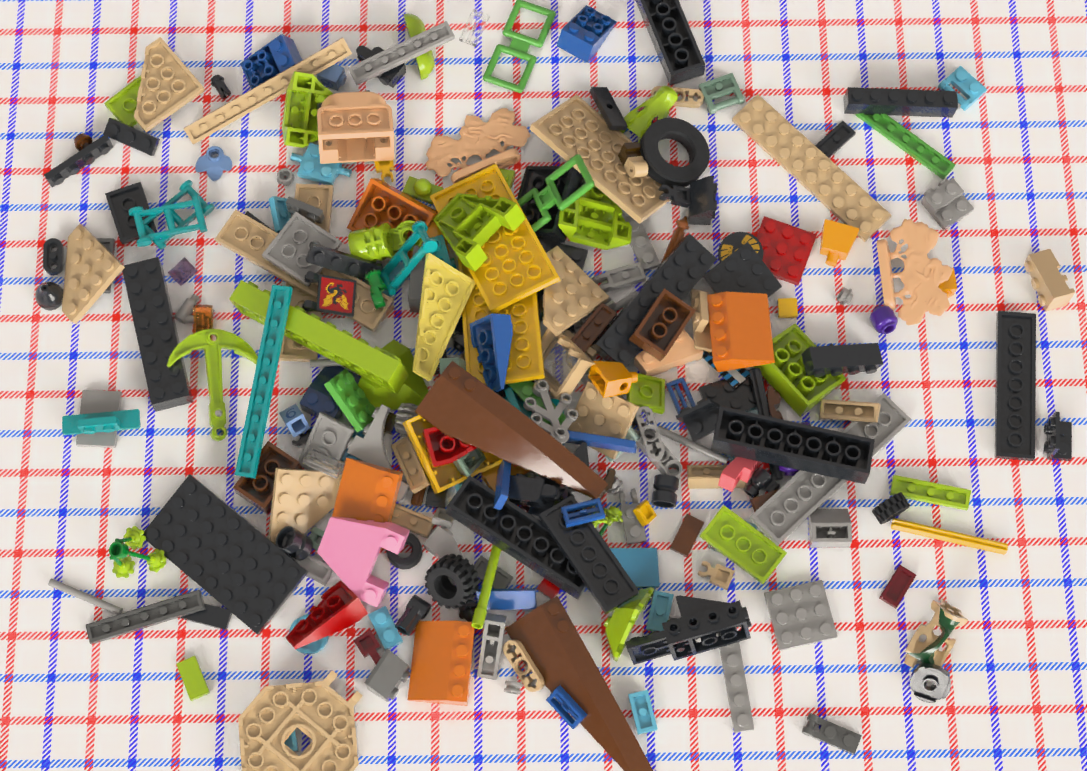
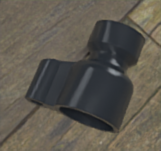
[743,467,780,498]

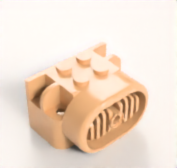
[317,91,394,164]

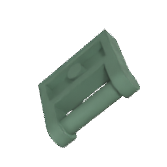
[698,73,745,115]

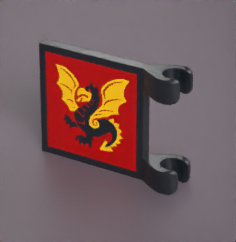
[302,271,356,317]

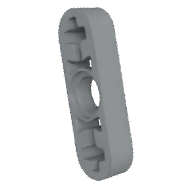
[635,406,665,462]

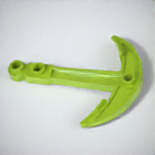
[166,329,258,441]

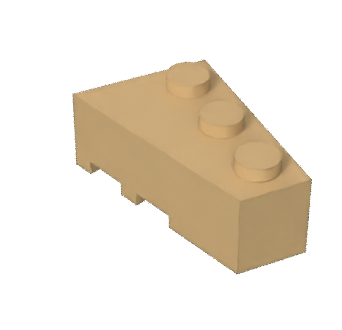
[1024,249,1075,312]

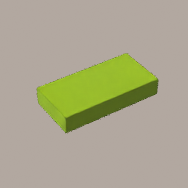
[176,656,210,701]

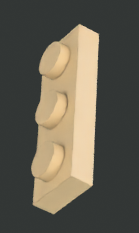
[391,436,431,494]

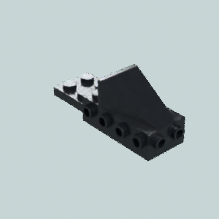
[625,595,752,665]

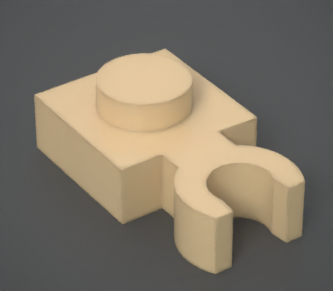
[697,561,735,590]

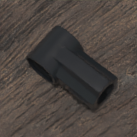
[395,595,432,636]

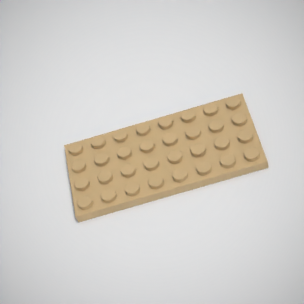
[530,94,671,224]

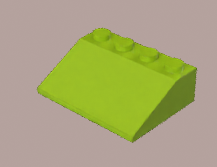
[754,323,846,417]

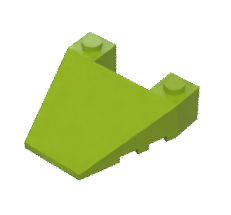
[433,193,526,271]

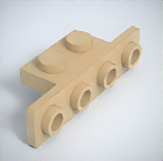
[690,289,712,352]

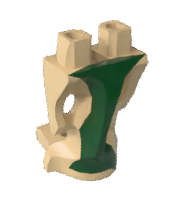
[904,599,968,668]

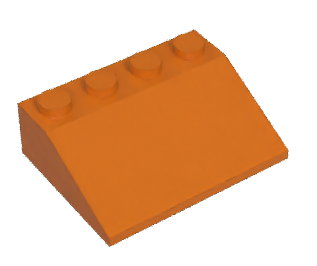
[347,178,438,259]
[707,292,775,372]
[332,457,403,551]
[407,620,476,706]

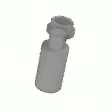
[174,294,215,324]

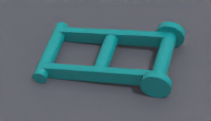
[142,180,215,250]
[129,195,208,247]
[381,220,438,295]

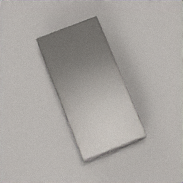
[294,555,334,586]

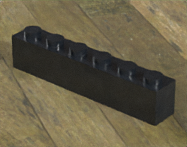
[843,87,958,118]

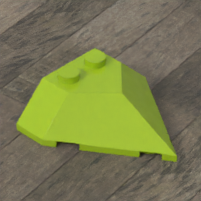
[282,71,333,148]
[558,185,632,250]
[358,339,429,410]
[604,587,655,662]

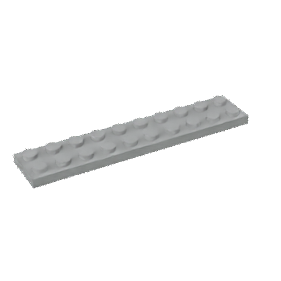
[749,393,912,546]

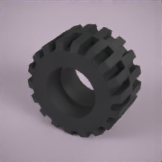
[424,554,480,609]

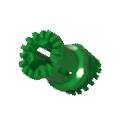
[365,270,387,310]

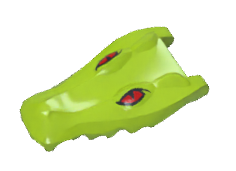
[619,86,678,142]

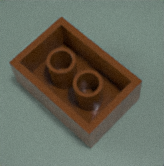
[629,288,696,361]
[233,441,302,515]

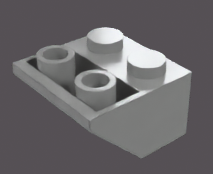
[808,509,852,548]

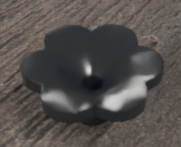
[458,600,478,622]

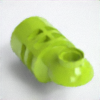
[348,220,423,262]

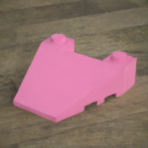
[317,516,410,607]

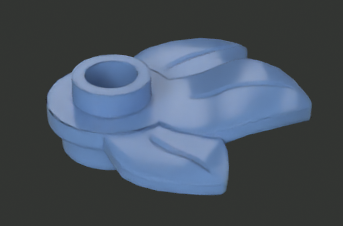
[195,146,232,181]

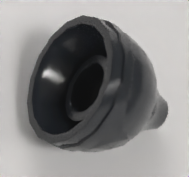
[35,281,63,311]

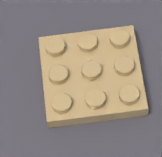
[568,381,639,459]

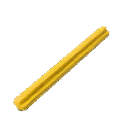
[891,518,1008,555]

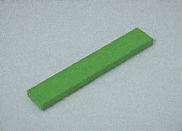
[855,113,956,179]

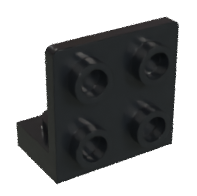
[676,398,720,442]
[1044,411,1072,461]

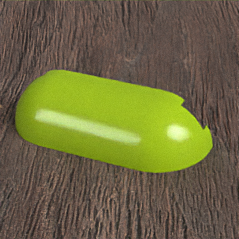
[403,13,435,80]

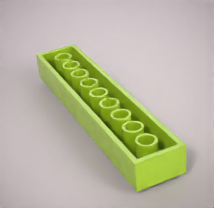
[229,280,409,394]

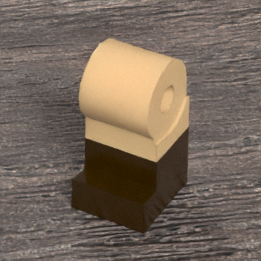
[618,142,648,178]

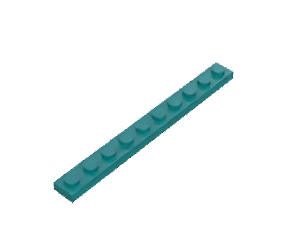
[235,285,293,479]

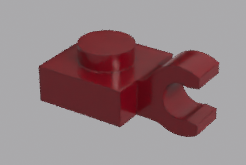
[353,630,381,665]

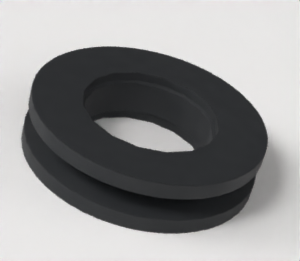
[639,118,710,187]

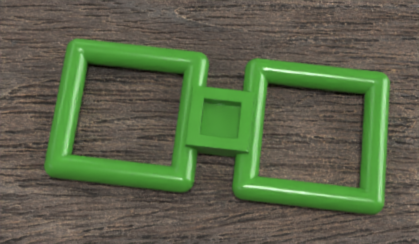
[483,0,556,93]
[517,154,595,232]

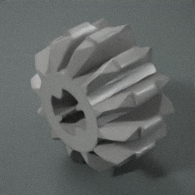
[395,403,418,436]

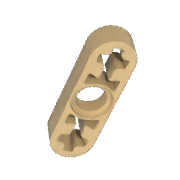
[651,86,704,108]
[503,639,545,692]

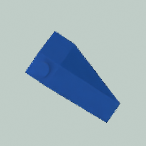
[470,313,513,393]

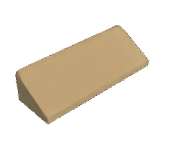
[819,399,881,423]
[687,465,746,489]

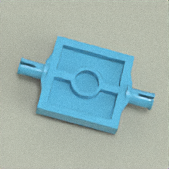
[290,143,352,185]

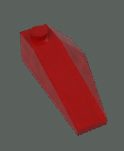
[422,427,477,467]
[285,580,368,650]

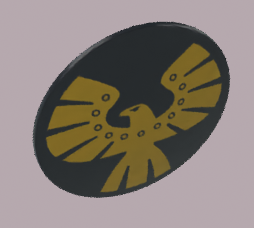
[718,232,763,262]

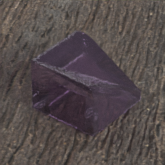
[168,257,197,286]

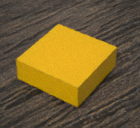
[777,298,798,318]
[632,499,657,527]

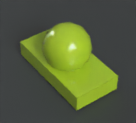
[402,176,444,205]

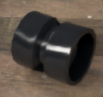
[651,474,679,508]
[276,526,313,561]

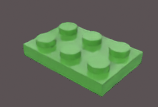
[324,368,376,433]

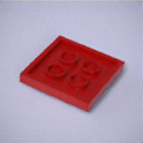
[756,216,817,286]

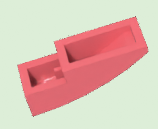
[718,457,761,492]

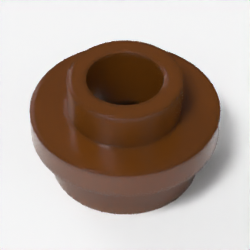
[74,133,92,151]

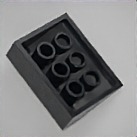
[517,166,583,243]

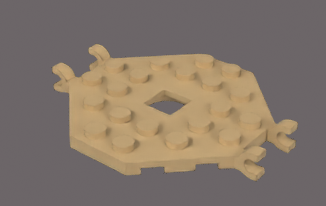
[238,670,363,771]

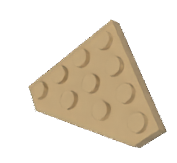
[134,37,205,133]
[62,223,125,324]
[543,246,609,336]
[268,468,343,544]

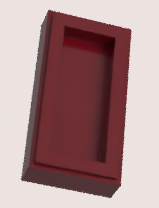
[879,565,917,609]

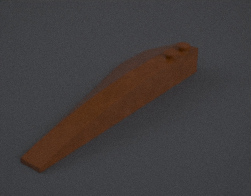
[415,361,608,499]
[505,596,653,771]

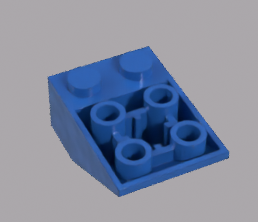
[557,5,617,63]
[240,34,302,89]

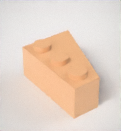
[634,329,703,376]

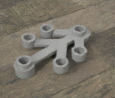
[523,379,578,444]

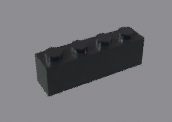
[801,343,883,377]

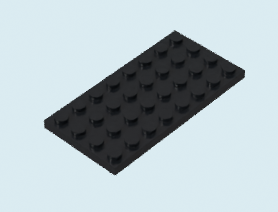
[143,474,308,634]

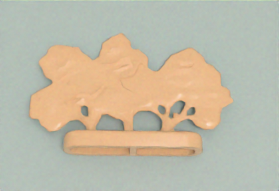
[426,108,531,184]
[877,219,953,325]

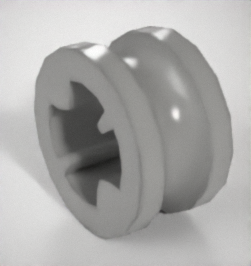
[503,681,523,695]

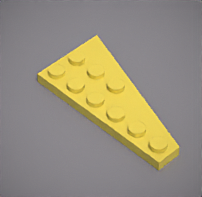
[412,253,475,381]

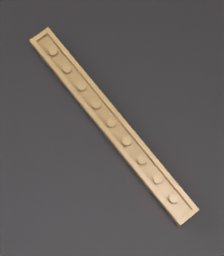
[183,37,352,144]

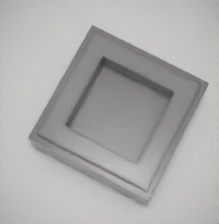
[432,507,455,529]

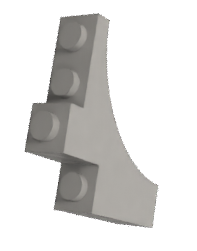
[347,405,410,503]

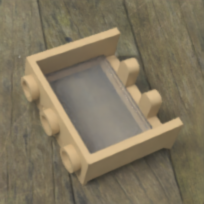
[539,329,595,400]

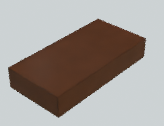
[670,514,704,557]

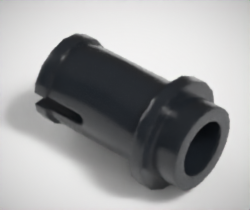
[211,75,231,99]

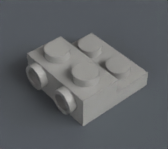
[921,178,975,231]

